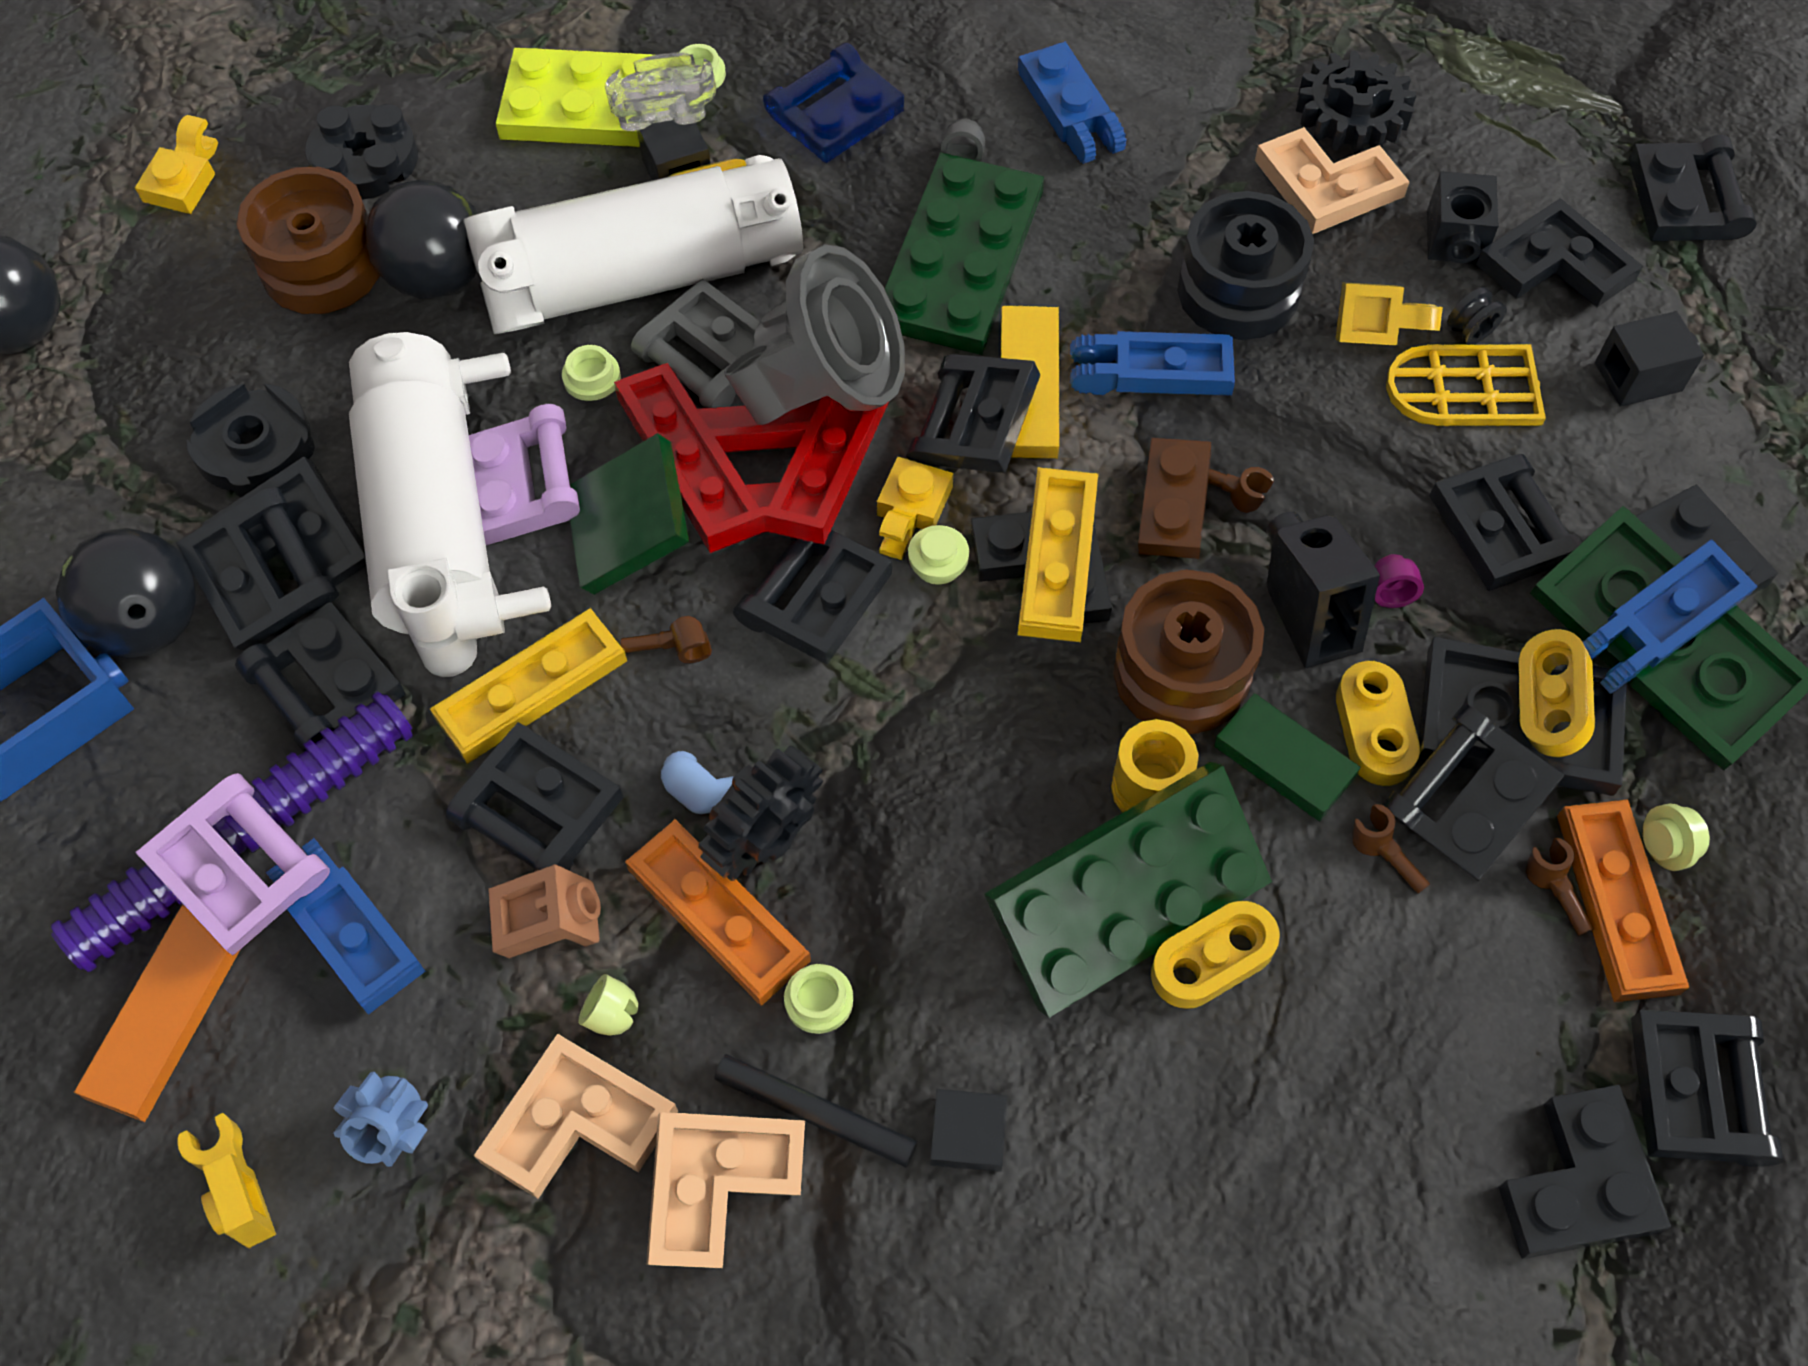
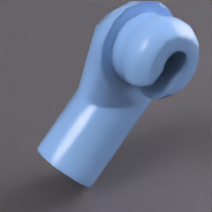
[661,751,734,814]

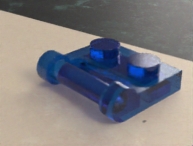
[763,43,904,163]

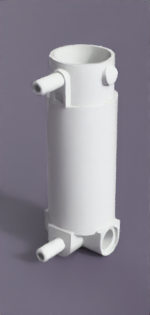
[464,155,803,334]
[349,332,551,677]

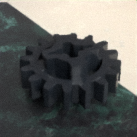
[1295,51,1417,154]
[698,745,823,881]

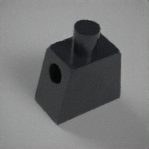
[1266,512,1380,668]

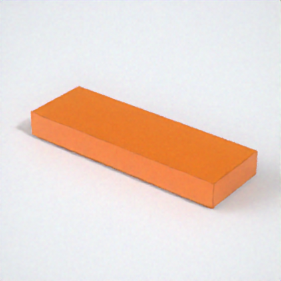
[1557,800,1689,1002]
[625,819,811,1006]
[74,905,241,1122]

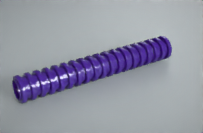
[51,691,413,972]

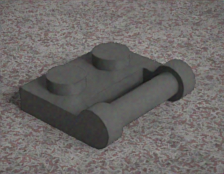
[631,279,760,408]

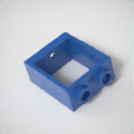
[0,598,134,802]

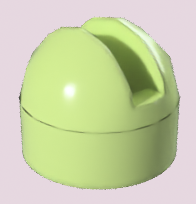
[579,974,639,1036]

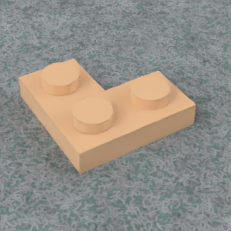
[1255,127,1410,234]
[474,1034,678,1199]
[646,1112,805,1268]

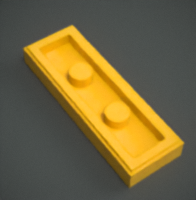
[1001,306,1059,459]
[1018,467,1098,642]
[430,608,627,764]

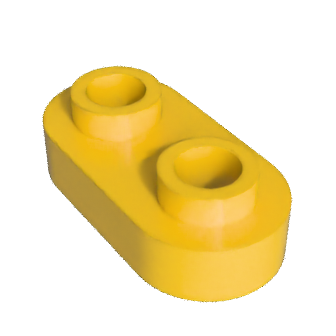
[1519,629,1595,757]
[1336,661,1420,786]
[1151,901,1280,1009]

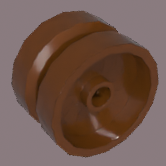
[236,167,380,314]
[1113,569,1264,735]

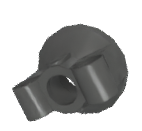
[724,244,905,425]

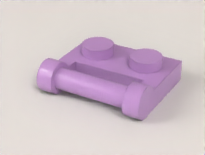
[469,404,580,545]
[136,773,330,955]

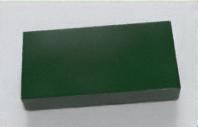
[1214,693,1361,822]

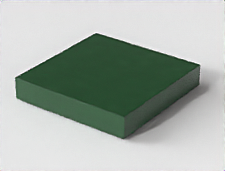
[570,433,689,595]

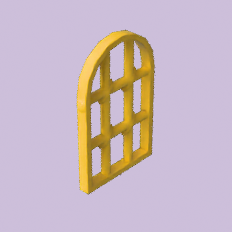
[1386,344,1546,427]

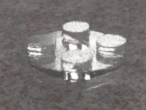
[605,53,717,131]

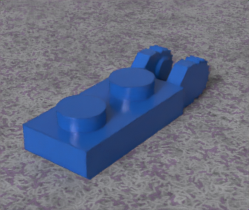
[1018,41,1127,164]
[1070,331,1235,395]
[1583,539,1758,694]
[266,838,426,1015]

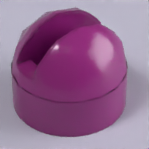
[1374,554,1424,608]

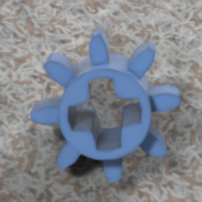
[333,1072,428,1167]

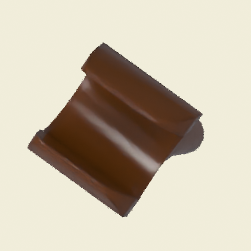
[1208,467,1274,513]
[621,616,712,663]
[1352,804,1430,894]
[1526,838,1594,936]

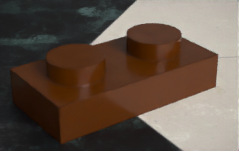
[1138,438,1211,559]

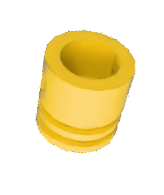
[1111,719,1199,812]

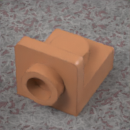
[488,864,601,958]

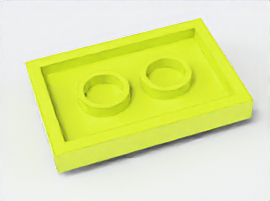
[496,48,670,147]

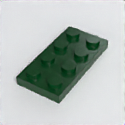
[885,152,1044,355]
[1530,506,1808,771]
[984,762,1272,1018]

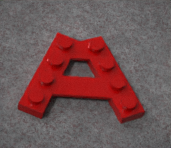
[614,363,889,553]

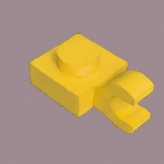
[135,115,218,214]
[1335,282,1443,345]
[877,456,953,560]
[178,1113,276,1248]

